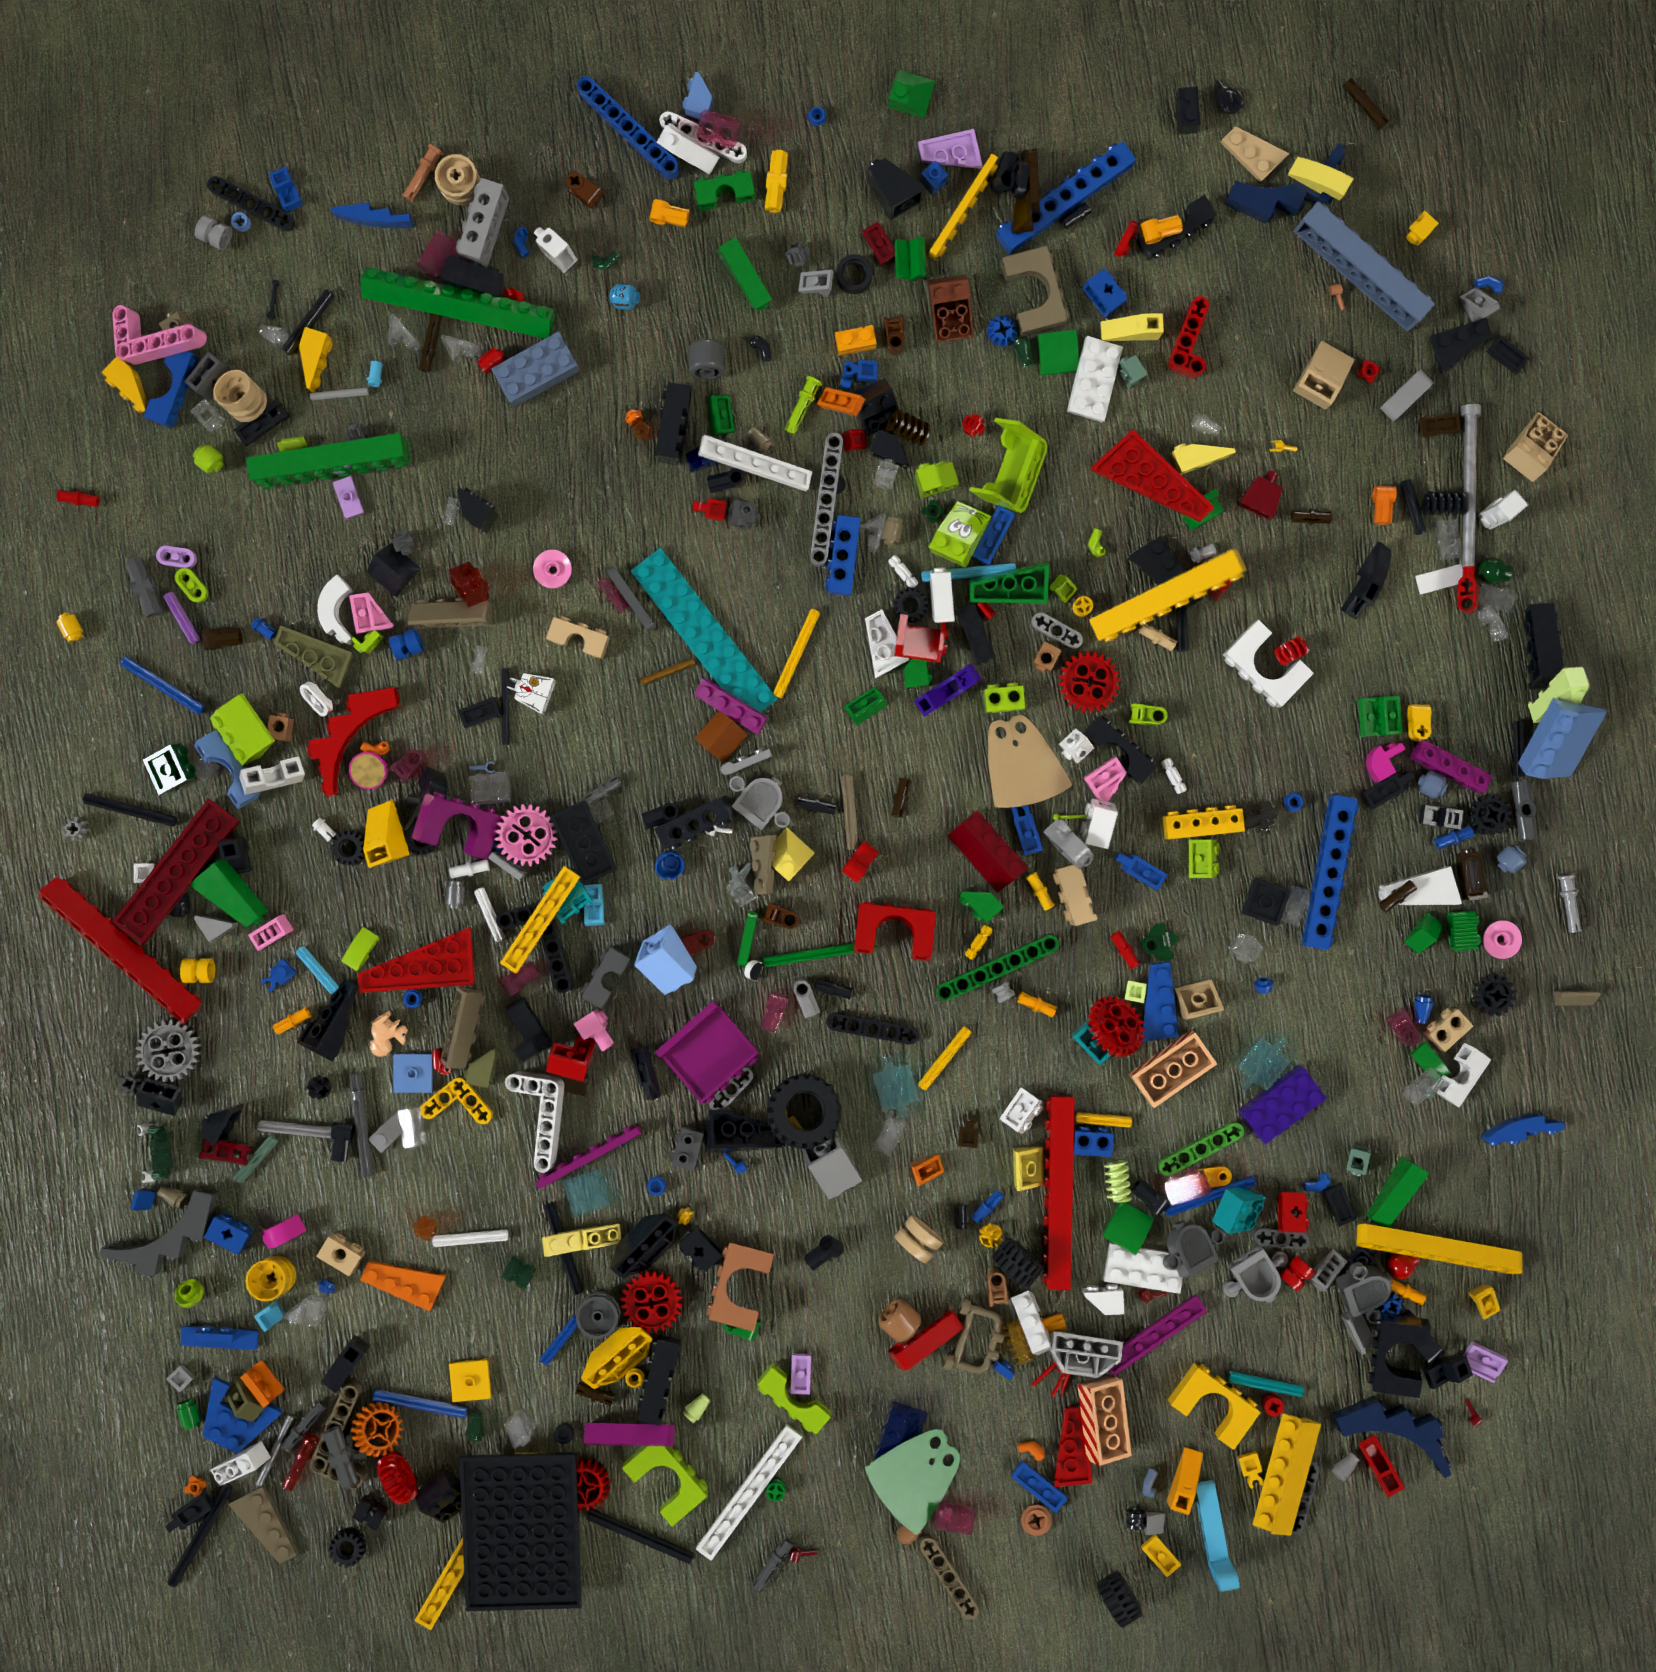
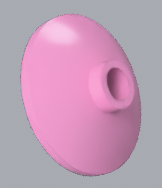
[533,550,572,588]
[1483,920,1522,959]

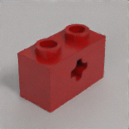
[1278,1192,1309,1233]

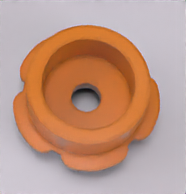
[625,409,643,427]

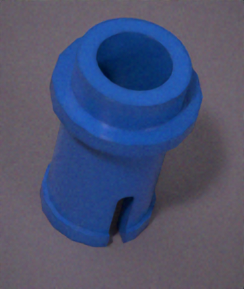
[251,617,277,641]

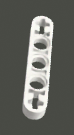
[659,111,747,163]

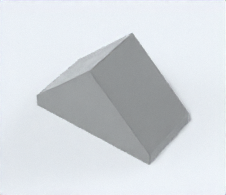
[194,915,239,942]

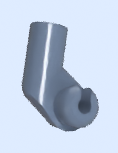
[1142,1468,1158,1498]

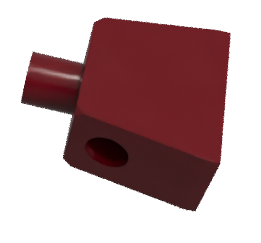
[1237,470,1282,520]

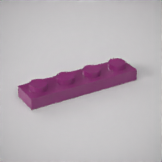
[694,678,768,735]

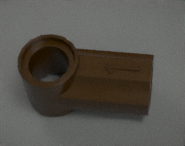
[202,628,243,650]

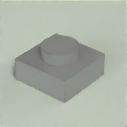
[166,1364,195,1393]

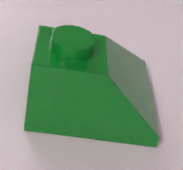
[888,70,936,118]

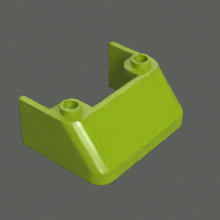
[969,418,1048,513]

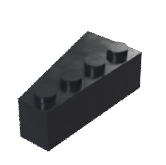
[654,382,692,466]
[1524,603,1566,690]
[637,1335,682,1426]

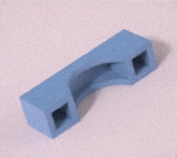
[194,730,260,810]

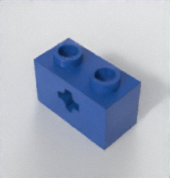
[1082,268,1128,318]
[204,1213,254,1255]

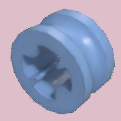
[231,212,251,232]

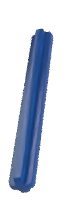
[120,656,205,715]
[1165,1176,1256,1217]
[373,1390,468,1418]

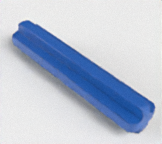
[540,1315,578,1365]

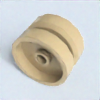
[435,154,481,205]
[894,1215,944,1264]

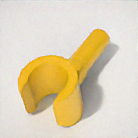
[1269,440,1298,452]

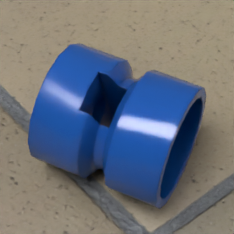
[389,628,424,661]

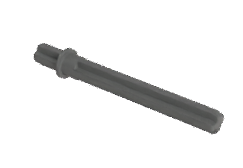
[349,1073,373,1177]

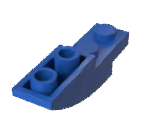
[1481,1113,1565,1145]

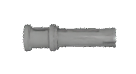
[1557,873,1582,933]

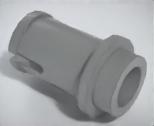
[1190,544,1216,563]

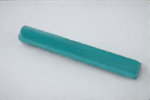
[1228,1371,1304,1397]

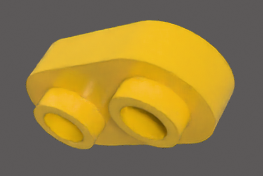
[1192,1165,1232,1188]

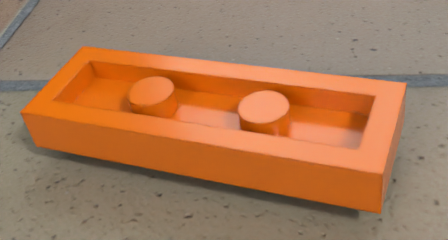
[817,387,865,416]

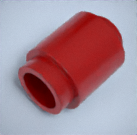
[477,347,507,375]

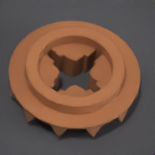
[1021,1504,1052,1536]

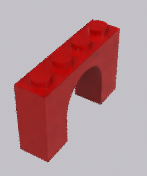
[854,901,936,961]

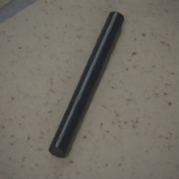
[501,668,510,745]

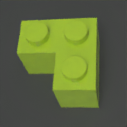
[915,461,959,499]

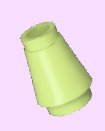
[683,1393,711,1423]

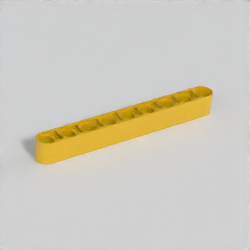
[1357,1224,1523,1274]

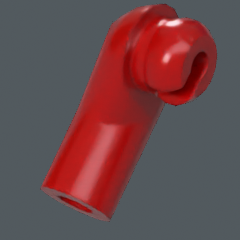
[503,288,525,302]
[432,1049,452,1075]

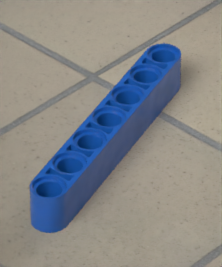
[577,76,679,180]

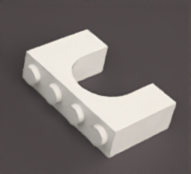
[1223,620,1314,708]

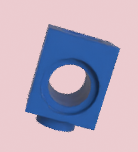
[920,160,948,195]

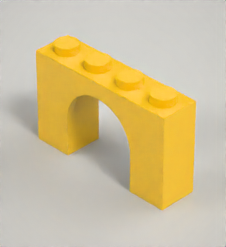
[1168,1363,1261,1450]

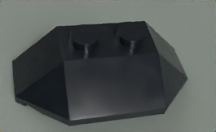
[610,1213,678,1279]

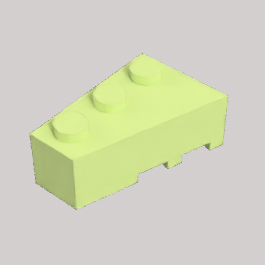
[1528,667,1590,723]

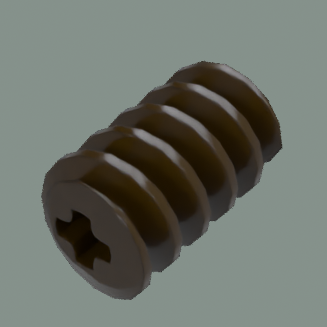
[886,409,930,446]

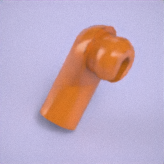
[360,741,390,756]
[1018,1441,1045,1461]

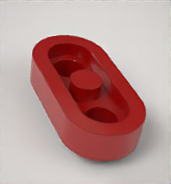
[1114,219,1140,258]

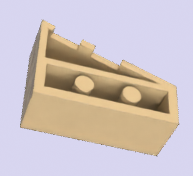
[1053,864,1098,926]

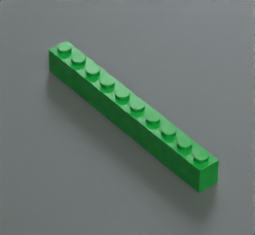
[360,267,555,339]

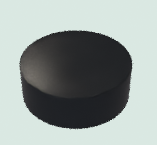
[554,1423,574,1444]

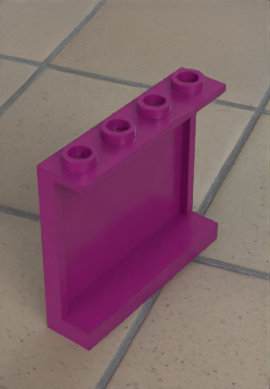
[655,1001,760,1105]

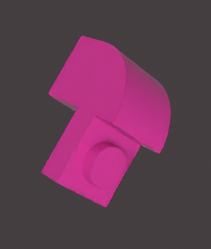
[1366,742,1405,782]
[260,1214,307,1249]

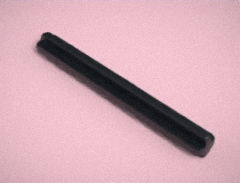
[82,793,177,827]
[544,1202,583,1295]

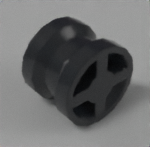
[1126,1508,1146,1530]

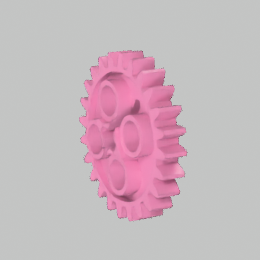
[494,804,558,866]

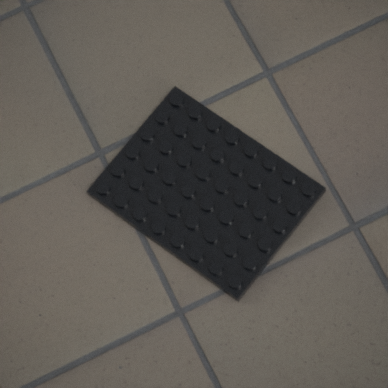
[459,1452,583,1611]

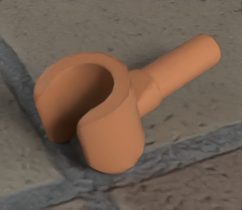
[1329,284,1345,311]

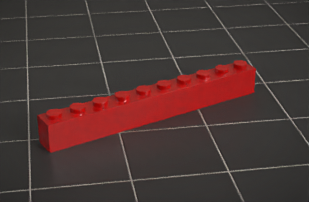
[39,876,201,1025]
[1042,1094,1075,1290]

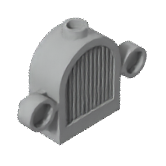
[729,776,790,830]
[1044,819,1094,870]
[1222,1245,1288,1303]

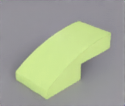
[1124,980,1147,1003]

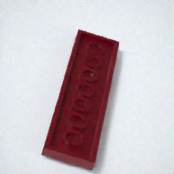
[112,798,241,945]

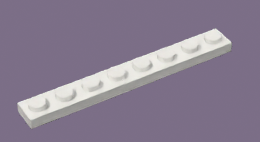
[696,1424,802,1560]

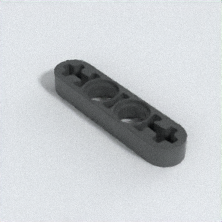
[606,566,656,632]
[1292,1460,1319,1535]

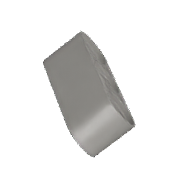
[1380,369,1434,422]

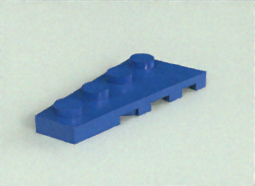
[1142,961,1179,1042]

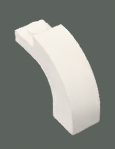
[318,575,354,645]

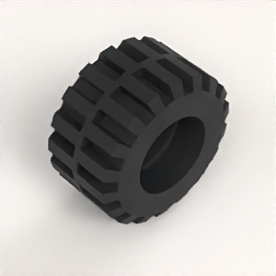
[992,1237,1044,1288]
[1097,1570,1142,1628]

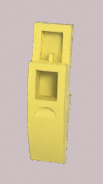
[542,1223,621,1257]

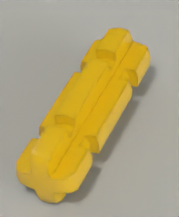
[965,925,993,960]

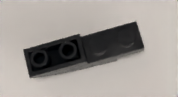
[1340,541,1392,620]

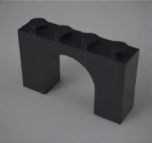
[1368,1312,1431,1398]

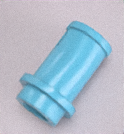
[366,361,383,387]

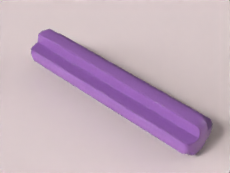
[163,592,200,644]

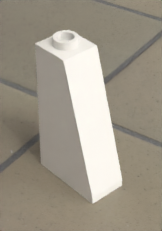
[1378,866,1462,905]

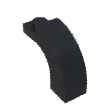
[405,766,447,834]

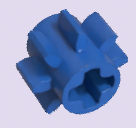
[1379,1292,1404,1315]

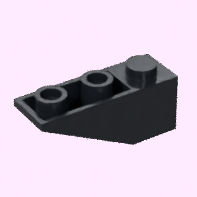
[321,1335,370,1393]

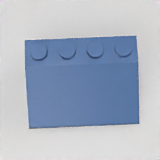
[1518,698,1607,779]

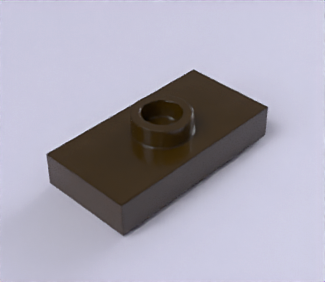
[1419,413,1461,438]

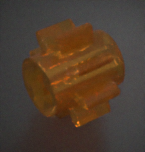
[414,1215,437,1241]

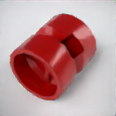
[1279,1255,1316,1292]

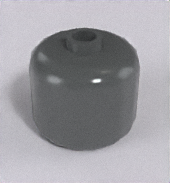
[688,339,725,380]

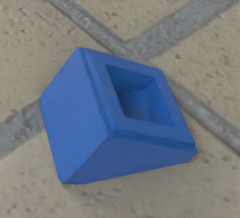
[130,1188,156,1210]

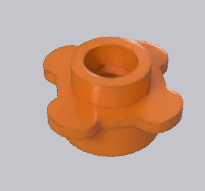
[184,1475,207,1497]

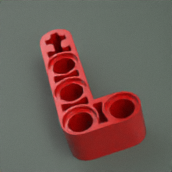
[1168,296,1209,379]
[841,841,879,883]
[888,1310,963,1371]

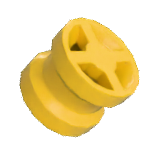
[1072,596,1093,617]

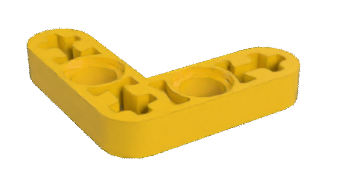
[420,1076,493,1124]

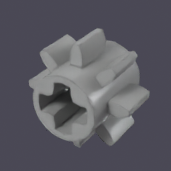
[63,817,90,841]

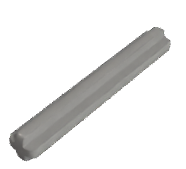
[258,1120,332,1138]

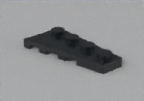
[1128,536,1203,610]

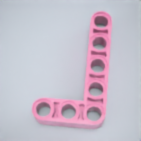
[113,305,207,365]

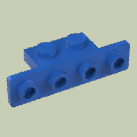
[180,1325,259,1350]

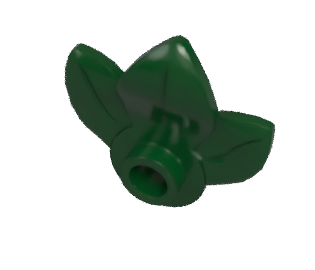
[1141,923,1179,961]

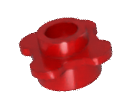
[1357,360,1380,383]

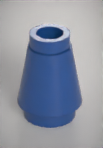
[1414,994,1434,1024]

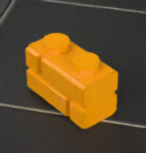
[835,325,877,356]

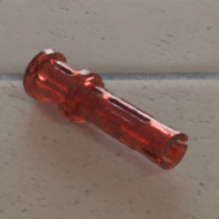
[282,1434,320,1491]

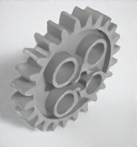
[136,1020,201,1082]

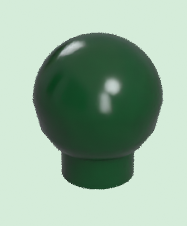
[1478,557,1512,584]

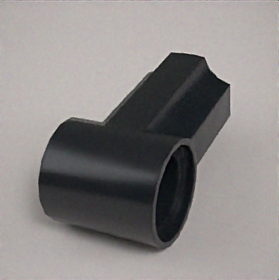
[991,151,1019,193]
[707,468,746,494]
[641,803,681,829]
[330,1122,355,1162]
[1131,1179,1171,1216]
[804,1235,844,1270]

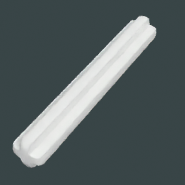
[432,1229,509,1247]

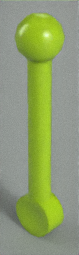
[1053,814,1087,820]

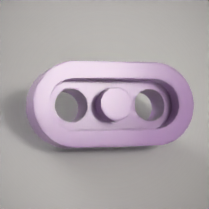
[156,546,197,569]

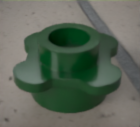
[921,500,945,523]

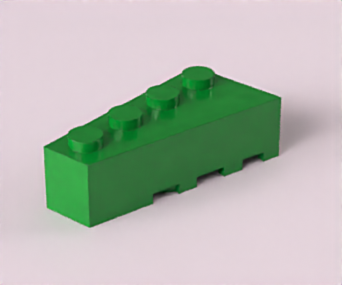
[969,561,1049,603]

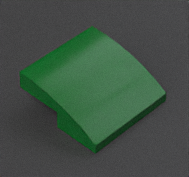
[1037,330,1079,376]
[1358,696,1403,737]
[1102,1202,1154,1255]

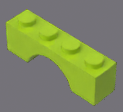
[757,1362,831,1434]

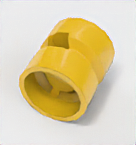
[180,958,215,983]

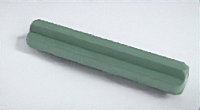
[234,1135,278,1183]

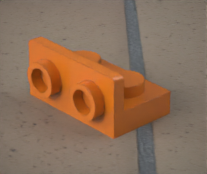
[240,1360,285,1408]

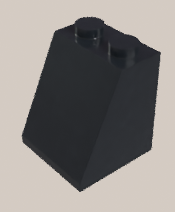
[867,158,925,220]

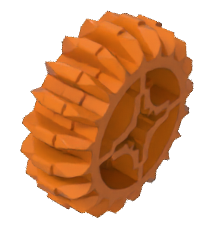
[351,1402,404,1457]

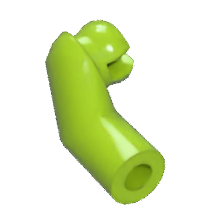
[1088,528,1106,557]

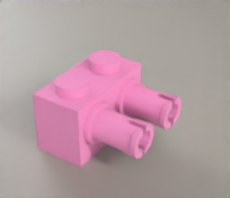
[574,1008,614,1051]

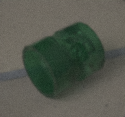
[501,1255,537,1290]

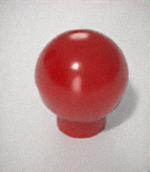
[1387,1253,1420,1280]

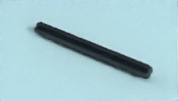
[167,1484,233,1587]
[586,1509,694,1564]

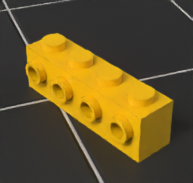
[1163,805,1245,839]

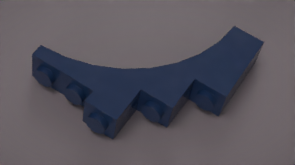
[1224,143,1345,224]
[1331,1396,1452,1478]

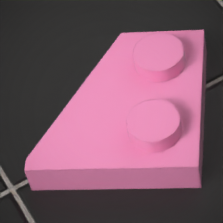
[349,592,394,634]
[1083,756,1127,802]

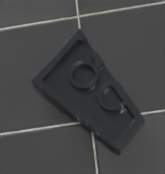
[1429,318,1492,373]

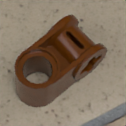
[566,172,604,209]
[883,315,905,355]
[761,902,800,929]

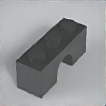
[581,946,632,1009]

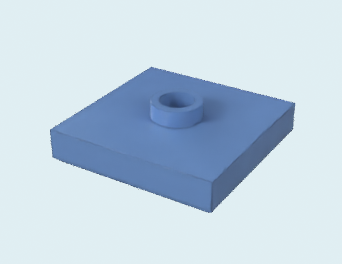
[393,1054,433,1093]

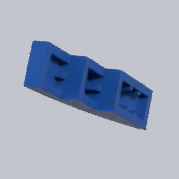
[330,203,414,229]

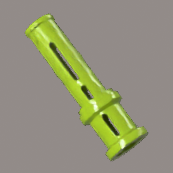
[784,376,823,435]

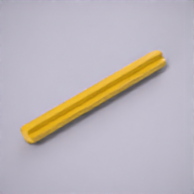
[773,609,820,698]

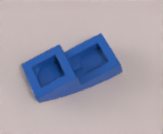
[268,166,303,212]

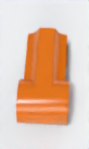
[1372,486,1397,525]

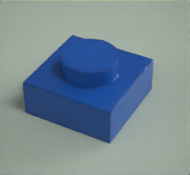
[993,1359,1015,1380]

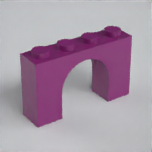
[412,792,501,860]

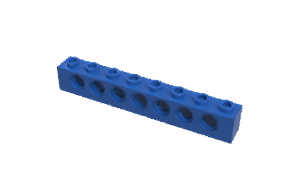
[996,141,1136,255]
[1301,795,1359,950]

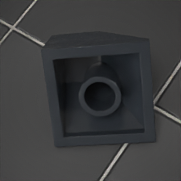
[200,1104,244,1145]

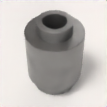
[445,881,466,908]

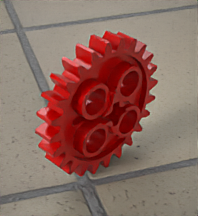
[1058,651,1121,714]
[1087,995,1145,1057]
[621,1269,683,1333]

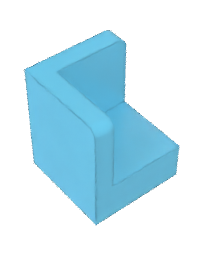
[254,1300,287,1332]

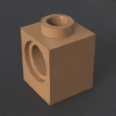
[1032,641,1061,673]
[267,712,294,742]

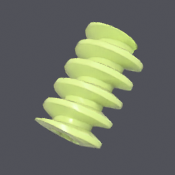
[1104,1160,1132,1202]

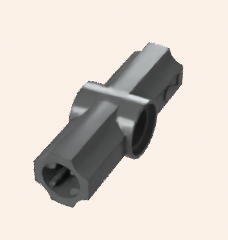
[125,557,163,618]
[1511,780,1538,839]
[323,1426,359,1489]

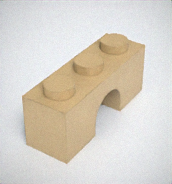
[546,616,610,659]

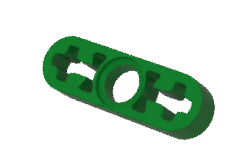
[737,911,758,967]

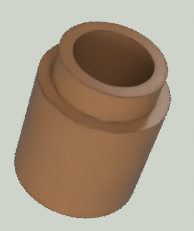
[897,1525,925,1545]

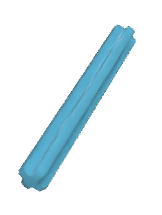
[921,563,1016,582]

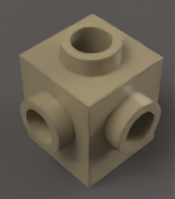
[158,310,193,331]

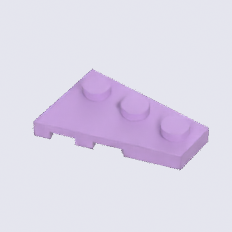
[918,129,983,169]

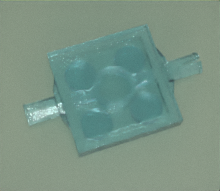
[1236,1036,1291,1092]
[872,1055,920,1120]

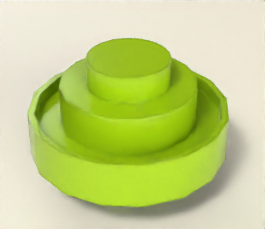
[174,1279,204,1308]

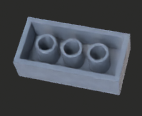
[491,331,580,408]

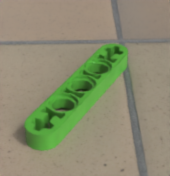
[1158,1122,1244,1176]

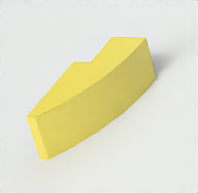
[1288,157,1354,201]

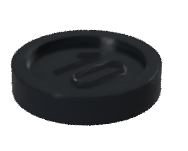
[827,475,846,494]

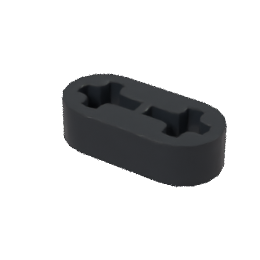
[1009,160,1029,200]

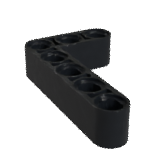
[496,902,574,993]
[506,997,552,1063]

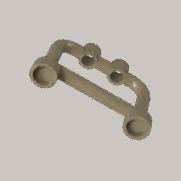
[942,1298,1005,1374]

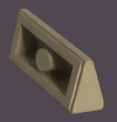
[1555,990,1601,1006]

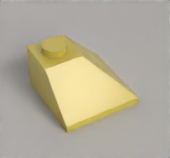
[771,828,815,881]

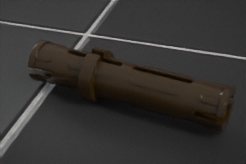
[1342,77,1390,129]
[418,313,442,373]

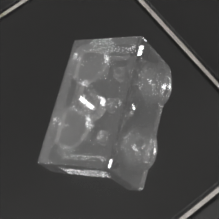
[469,772,511,805]

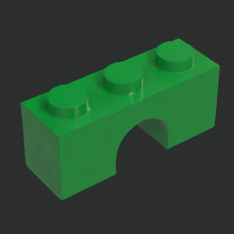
[694,171,756,212]

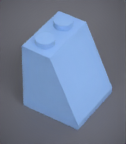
[634,925,697,995]

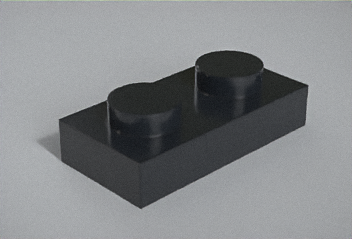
[458,697,501,729]

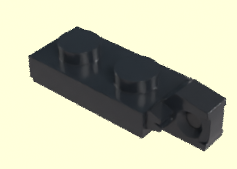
[1361,771,1415,810]
[631,1046,660,1100]
[165,1491,215,1533]

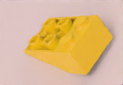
[363,800,410,868]

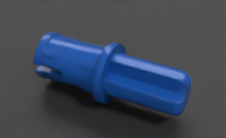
[1434,826,1474,849]
[971,1190,1004,1224]

